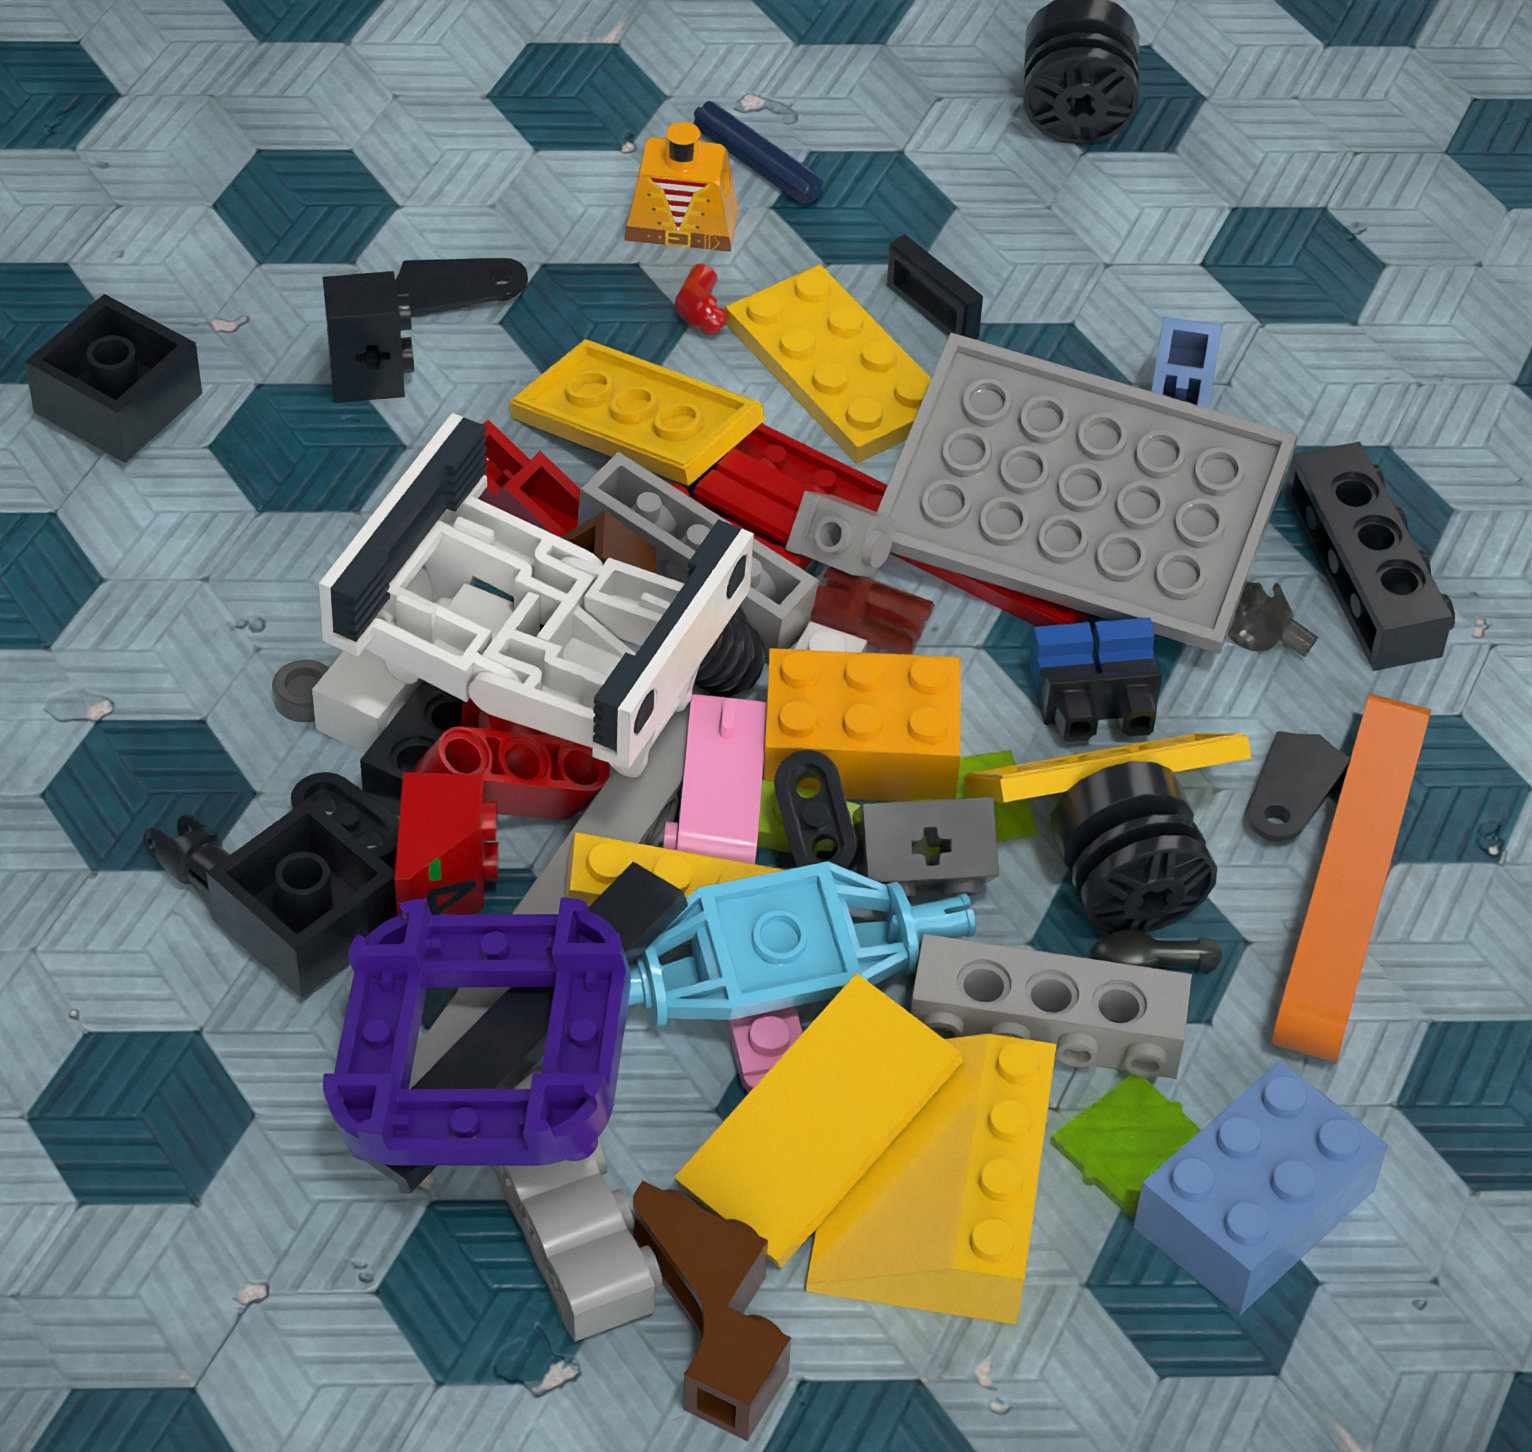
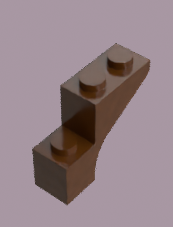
[633,1180,791,1442]

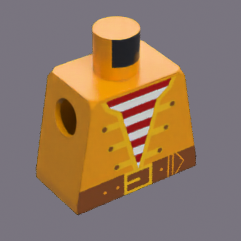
[625,122,738,252]

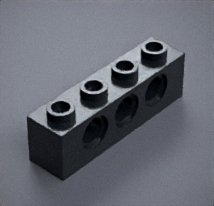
[1285,441,1455,671]

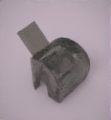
[1228,581,1319,657]

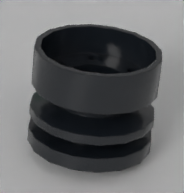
[1023,0,1139,144]
[1051,761,1217,934]

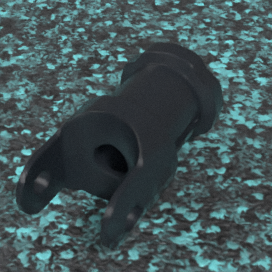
[143,814,231,905]

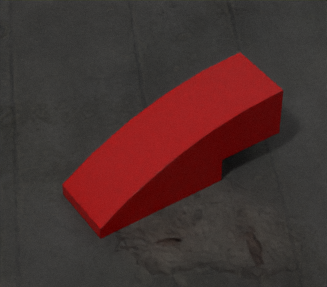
[478,419,580,537]

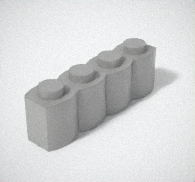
[491,1066,662,1342]

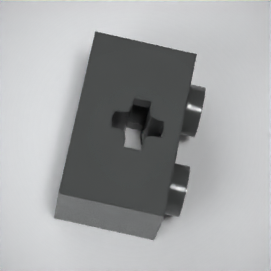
[853,797,999,899]

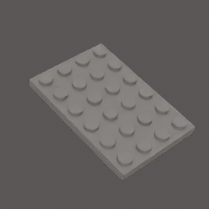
[877,332,1297,654]

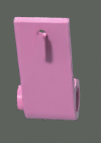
[663,694,767,864]

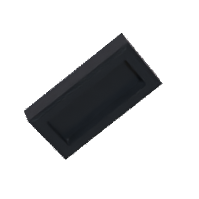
[887,234,983,340]

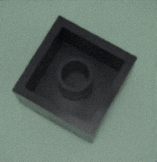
[25,294,202,463]
[206,798,397,998]

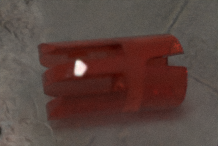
[811,567,935,655]

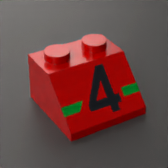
[394,772,499,916]

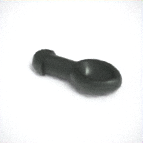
[1090,930,1222,973]

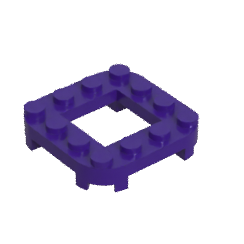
[323,898,631,1166]

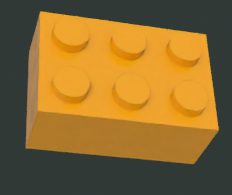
[764,648,961,802]

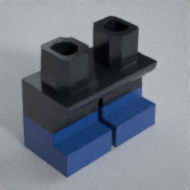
[1028,617,1163,742]

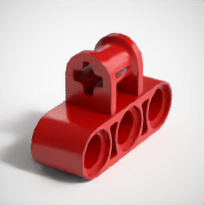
[412,698,610,820]

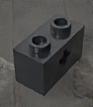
[322,271,414,403]

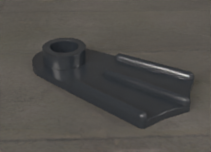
[395,258,528,317]
[1247,731,1351,842]

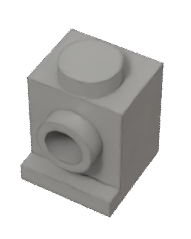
[785,491,895,578]

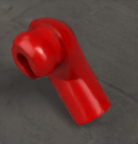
[675,264,727,336]

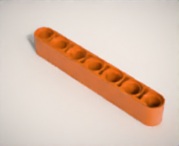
[1271,693,1431,1063]

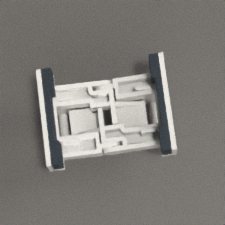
[319,413,754,777]

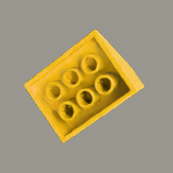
[806,1034,1057,1325]

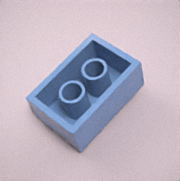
[1133,1060,1388,1316]

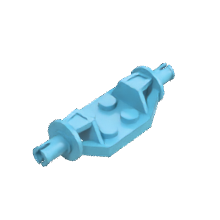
[628,861,976,1028]

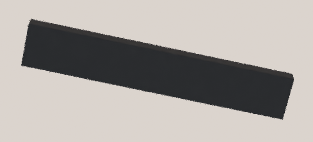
[365,861,688,1193]

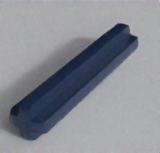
[693,101,823,206]

